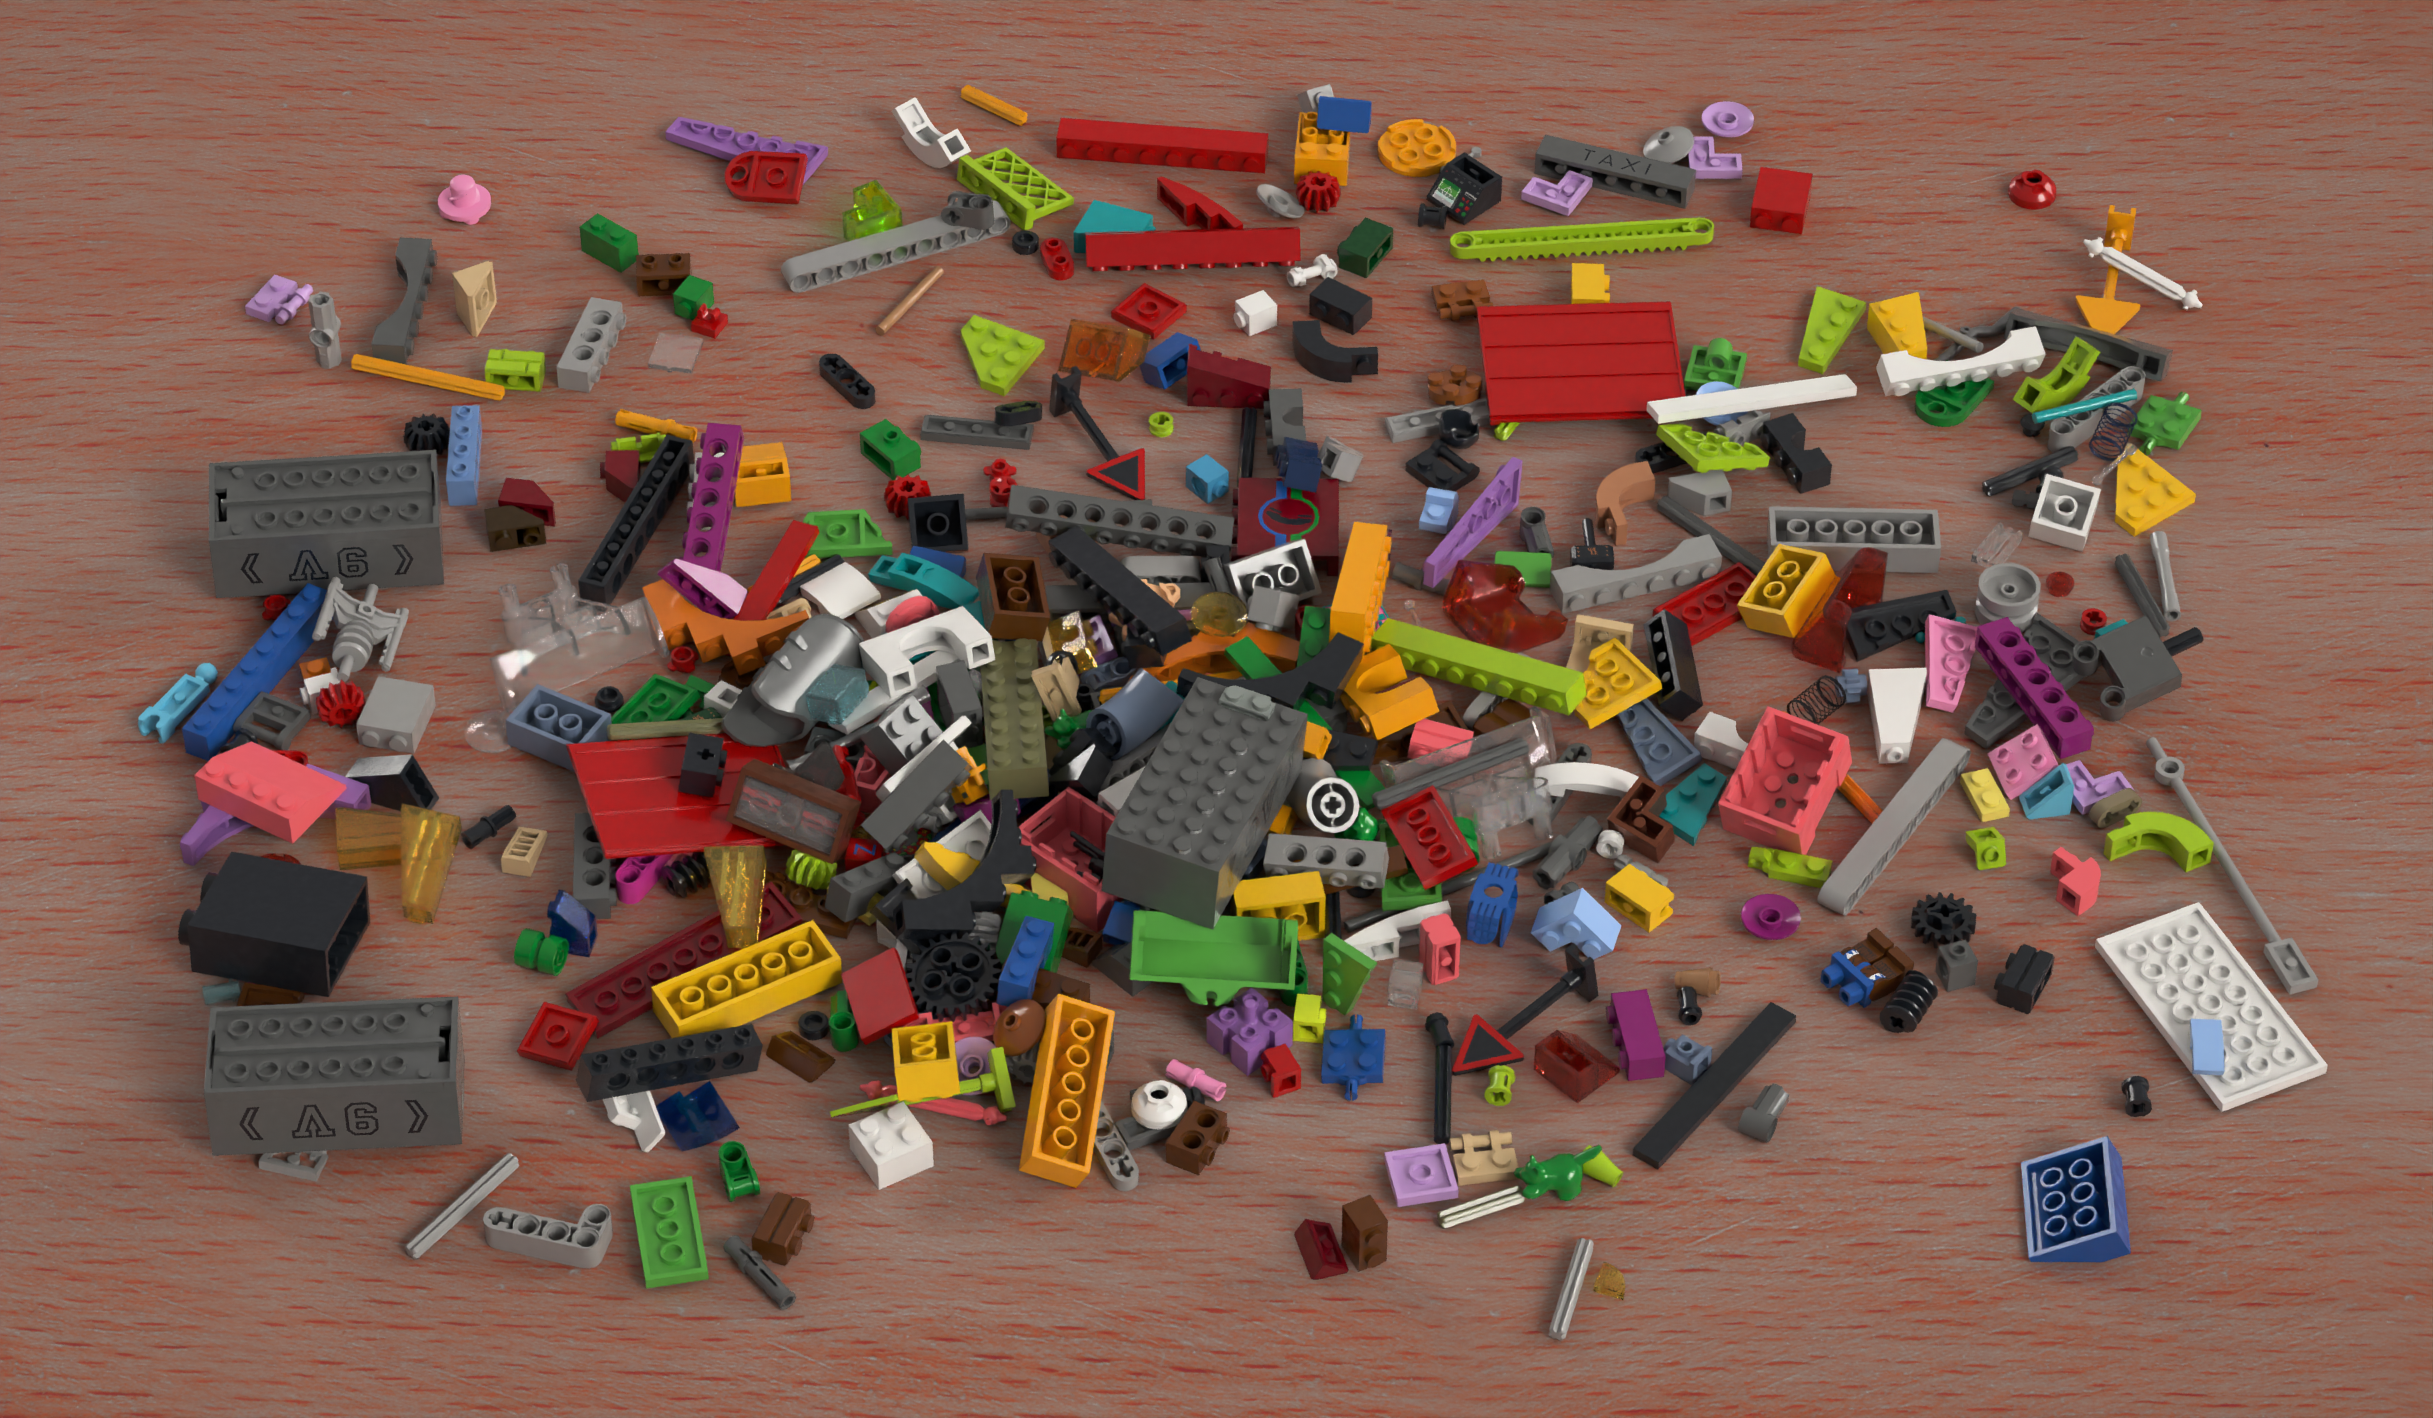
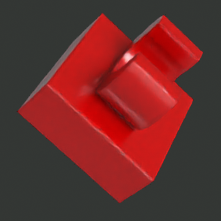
[691,303,728,339]

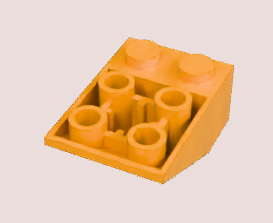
[1294,112,1351,186]
[734,442,792,507]

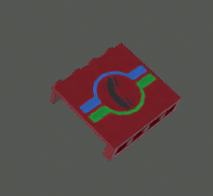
[1231,478,1339,576]

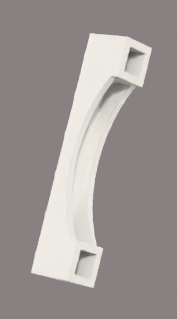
[1876,326,2046,396]

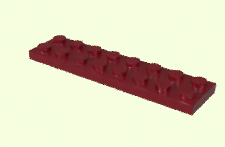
[565,882,803,1039]

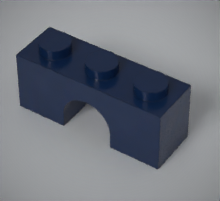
[1275,437,1322,493]

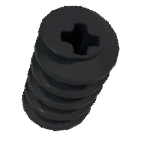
[661,850,729,898]
[1879,970,1938,1033]

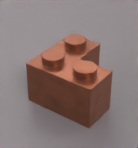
[1607,775,1675,863]

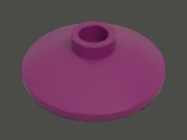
[1741,894,1801,940]

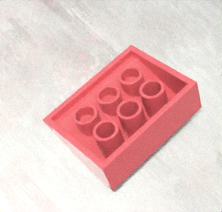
[194,741,346,844]

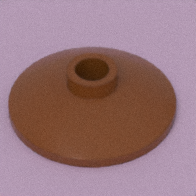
[993,999,1046,1056]

